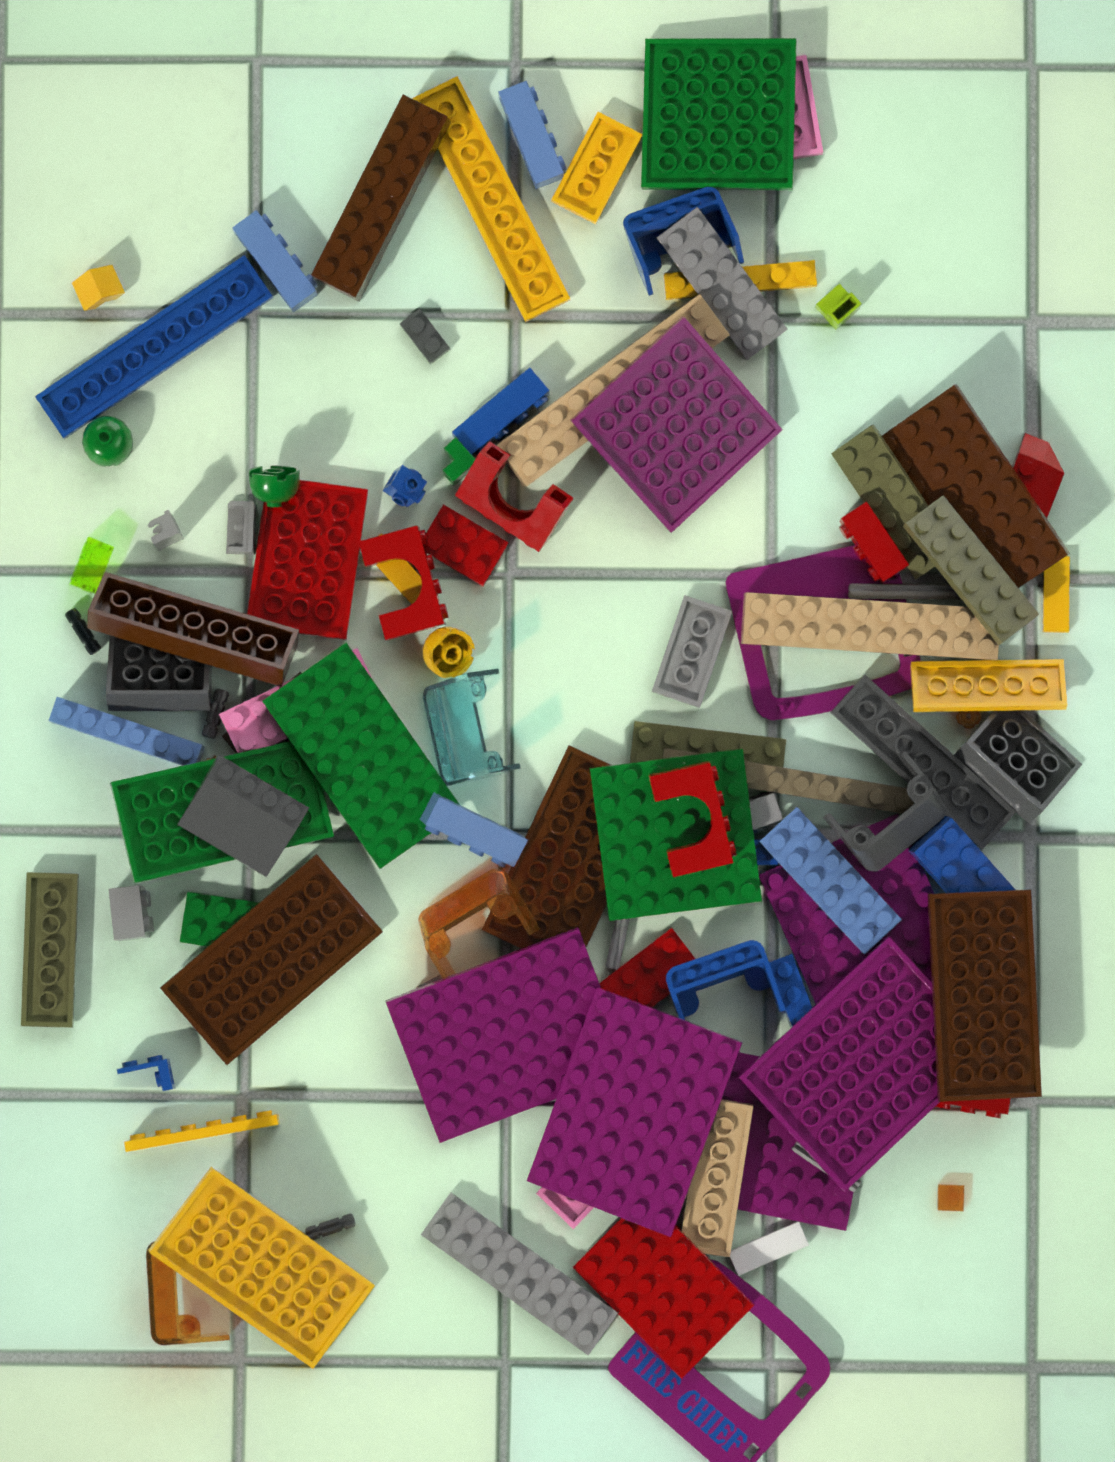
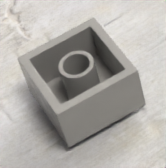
[108,885,154,941]

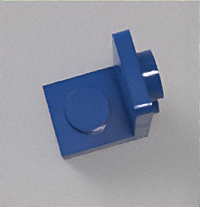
[117,1055,175,1091]

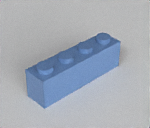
[498,81,567,189]
[232,210,318,313]
[420,793,528,867]

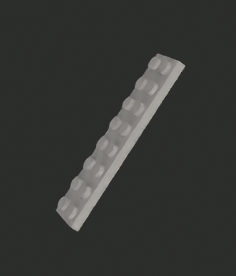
[421,1192,618,1355]

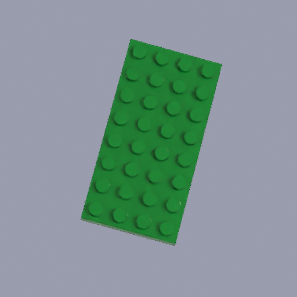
[262,642,460,869]
[110,742,334,883]

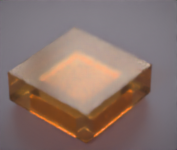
[937,1184,964,1211]

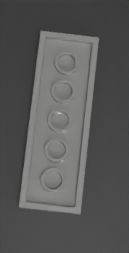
[656,207,788,360]

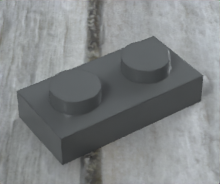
[400,308,450,365]

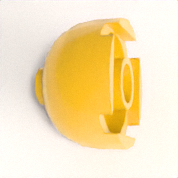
[423,626,475,679]

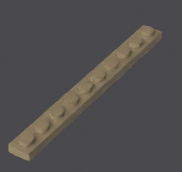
[662,748,914,814]

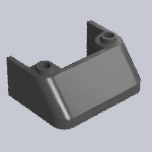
[823,751,946,871]

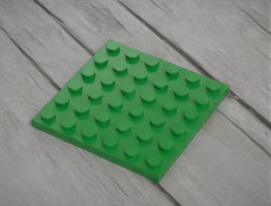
[641,38,797,190]
[590,748,762,921]

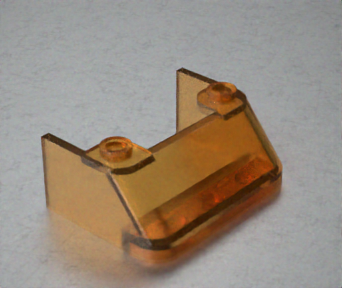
[418,868,541,979]
[146,1241,230,1345]

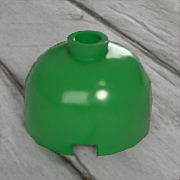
[82,416,133,467]
[249,465,300,507]

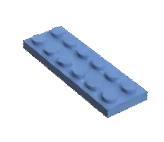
[759,807,902,955]

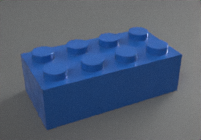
[908,816,1016,893]

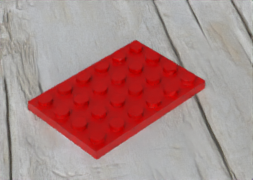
[247,480,368,640]
[573,1218,755,1379]

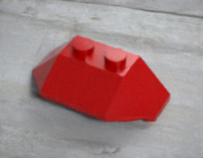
[1012,433,1065,518]

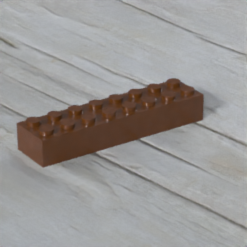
[311,94,451,302]
[87,572,299,687]

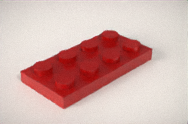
[599,928,696,1007]

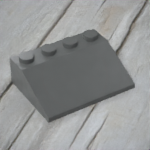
[106,635,212,711]
[954,710,1082,824]
[177,755,309,877]

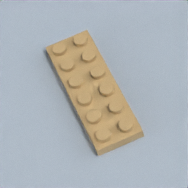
[682,1099,753,1257]

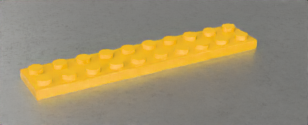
[413,76,570,322]

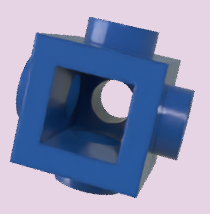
[382,465,427,507]

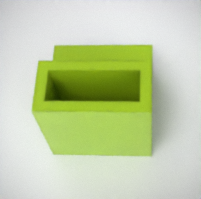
[815,283,862,330]

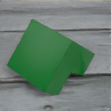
[443,437,475,486]

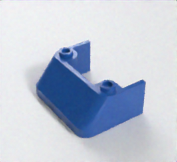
[623,187,744,296]
[666,940,786,1020]

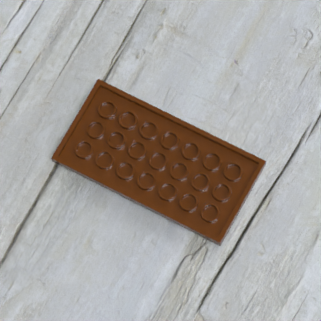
[882,384,1070,588]
[482,745,611,949]
[160,854,383,1065]
[928,890,1042,1102]

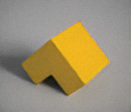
[72,265,125,311]

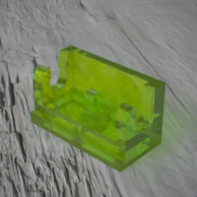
[68,537,114,594]

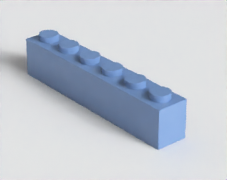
[49,697,205,766]

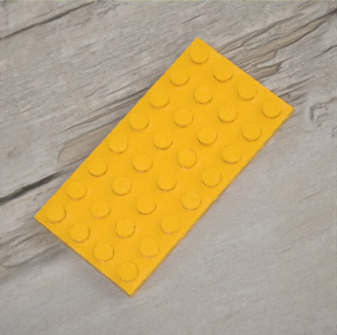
[148,1167,375,1369]

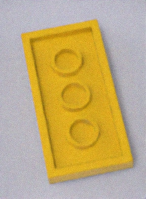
[551,112,643,224]

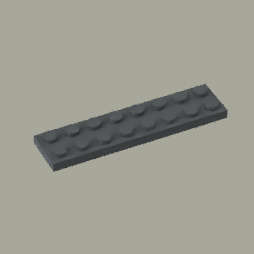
[830,675,1016,850]

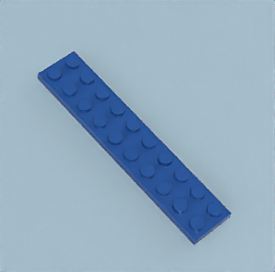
[35,255,273,439]

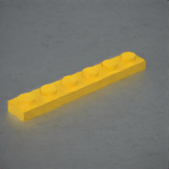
[664,260,817,300]
[124,1110,280,1152]

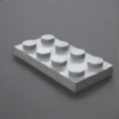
[652,595,732,708]

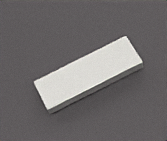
[730,1221,809,1276]

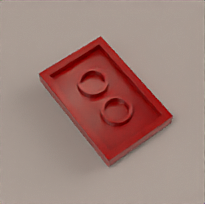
[425,504,509,587]

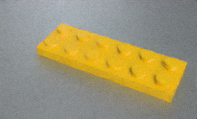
[910,659,1067,712]

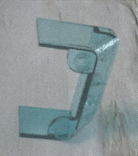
[423,669,521,786]

